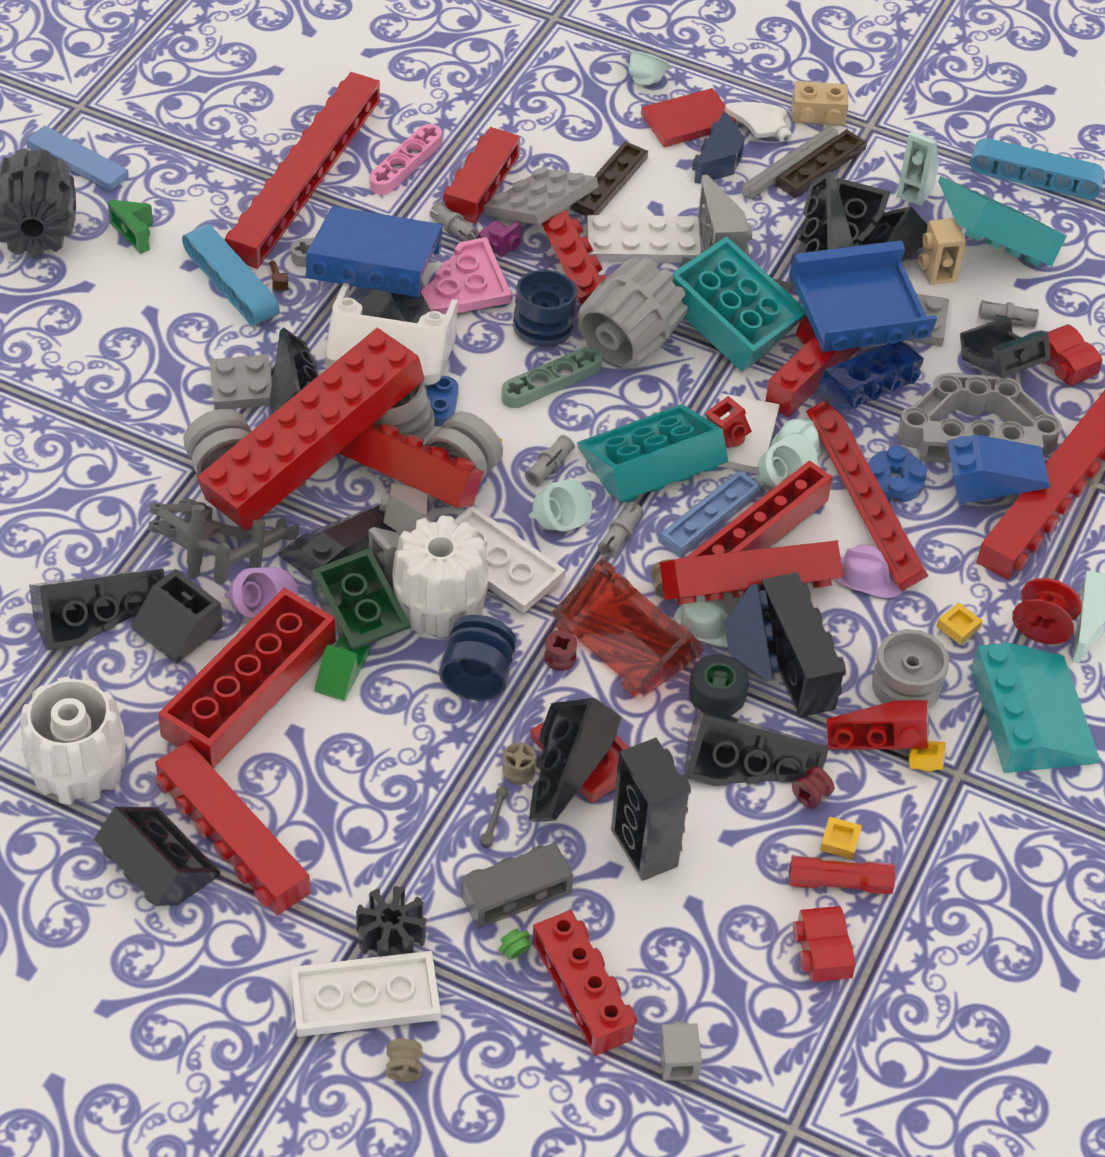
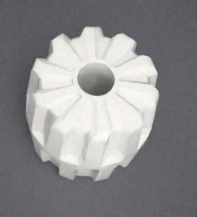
[392,515,488,638]
[20,676,125,805]

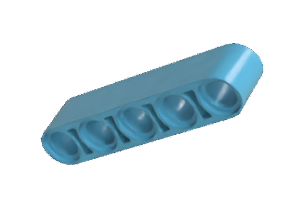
[970,138,1105,199]
[182,224,280,326]

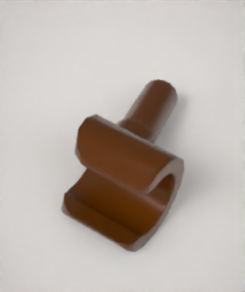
[269,260,288,290]

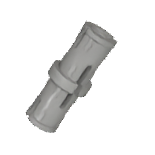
[430,202,479,241]
[978,300,1039,327]
[525,435,575,487]
[598,502,644,558]

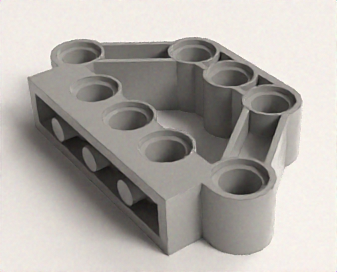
[897,373,1062,463]

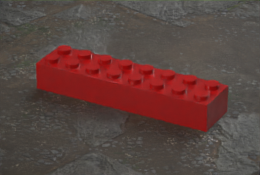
[197,327,425,531]

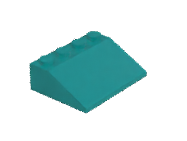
[938,176,1067,266]
[672,236,806,372]
[577,404,729,502]
[971,643,1100,773]

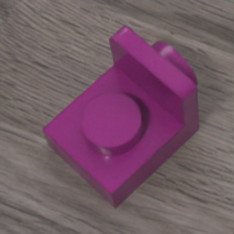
[477,220,521,258]

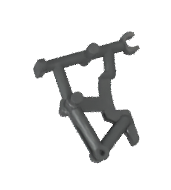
[148,498,299,585]

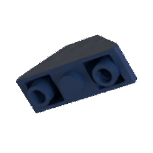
[692,112,745,184]
[724,584,780,681]

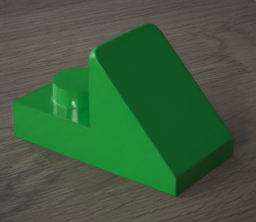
[107,200,153,254]
[315,636,370,701]

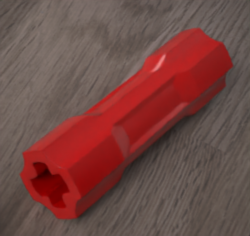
[789,855,895,894]

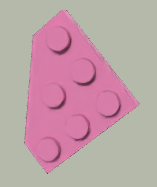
[421,237,512,314]

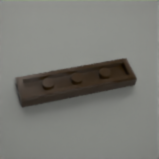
[775,129,867,199]
[570,141,648,217]

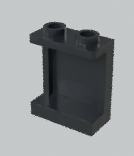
[960,317,1051,378]

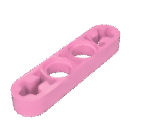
[370,124,442,195]

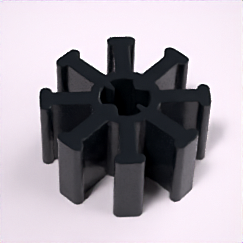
[356,886,426,957]

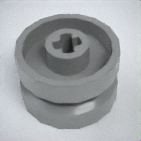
[183,409,251,476]
[425,411,503,481]
[872,629,949,709]

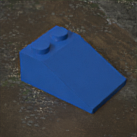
[947,434,1050,504]

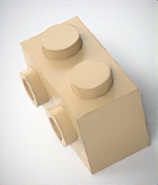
[792,81,849,126]
[918,218,966,285]

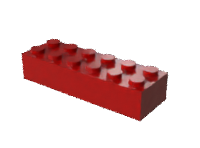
[158,588,336,768]

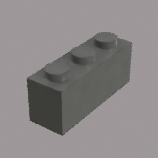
[461,842,574,929]

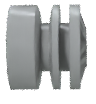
[375,381,435,439]

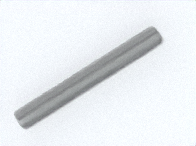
[741,126,838,199]

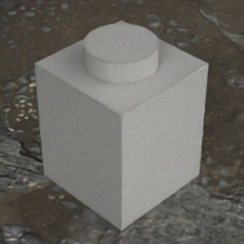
[659,1021,702,1081]

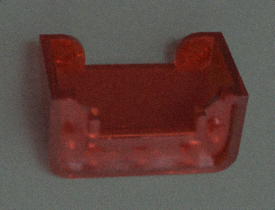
[551,557,704,697]

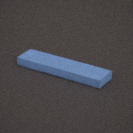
[26,125,129,192]
[658,470,762,558]

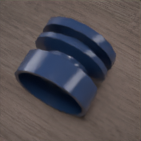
[513,269,577,347]
[439,614,517,701]

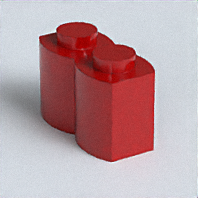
[1045,324,1103,386]
[793,906,856,982]

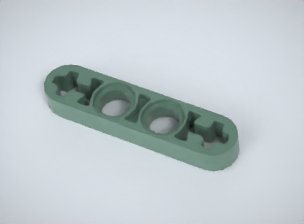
[501,347,602,408]

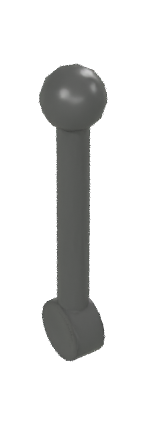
[480,786,509,848]

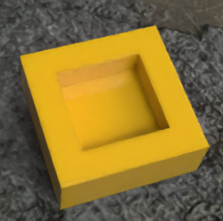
[936,602,983,645]
[909,741,946,772]
[820,816,862,860]

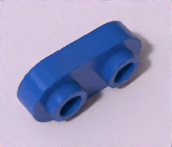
[427,376,459,427]

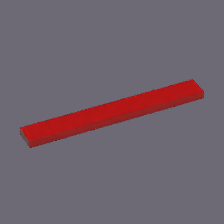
[806,396,929,591]

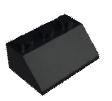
[360,290,431,323]
[94,807,221,906]

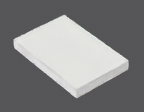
[718,393,779,475]

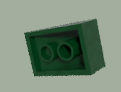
[311,548,411,651]

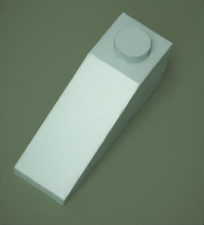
[896,131,938,206]
[1072,571,1105,663]

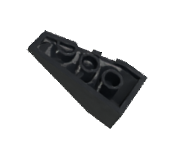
[862,206,928,262]
[270,327,319,414]
[279,504,397,580]
[29,568,165,650]
[529,698,622,822]
[684,707,829,786]

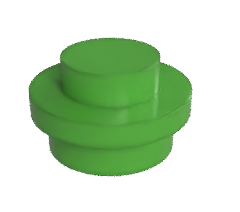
[498,928,532,960]

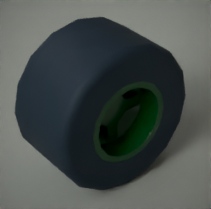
[689,654,749,716]

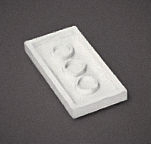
[587,215,701,263]
[454,506,566,614]
[290,951,441,1037]

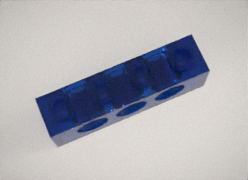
[816,341,925,413]

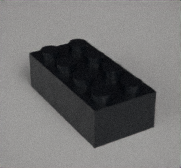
[760,572,846,718]
[611,737,691,881]

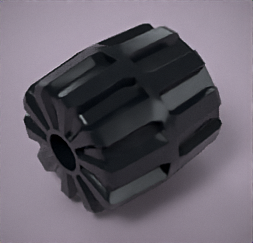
[0,148,76,257]

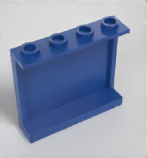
[305,206,443,297]
[789,240,938,352]

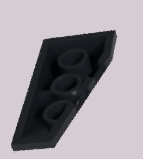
[791,171,854,283]
[836,177,891,246]

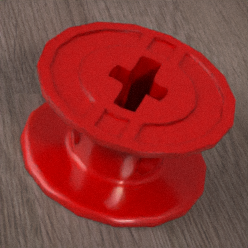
[1012,578,1082,645]

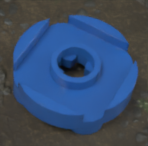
[868,446,928,502]

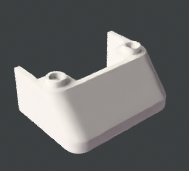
[325,283,458,385]

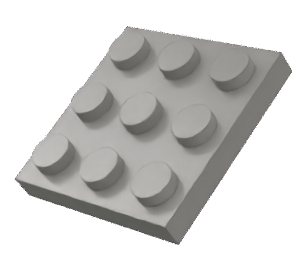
[483,167,599,225]

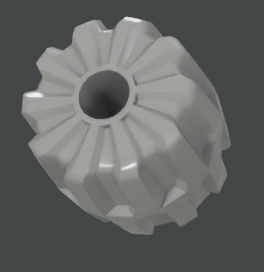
[577,257,688,369]

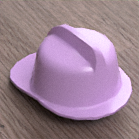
[836,545,904,599]
[225,567,298,619]

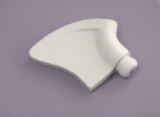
[724,102,792,143]

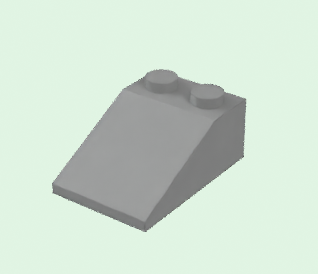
[697,175,752,256]

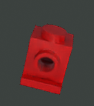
[705,396,752,448]

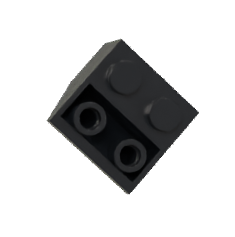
[131,569,223,664]

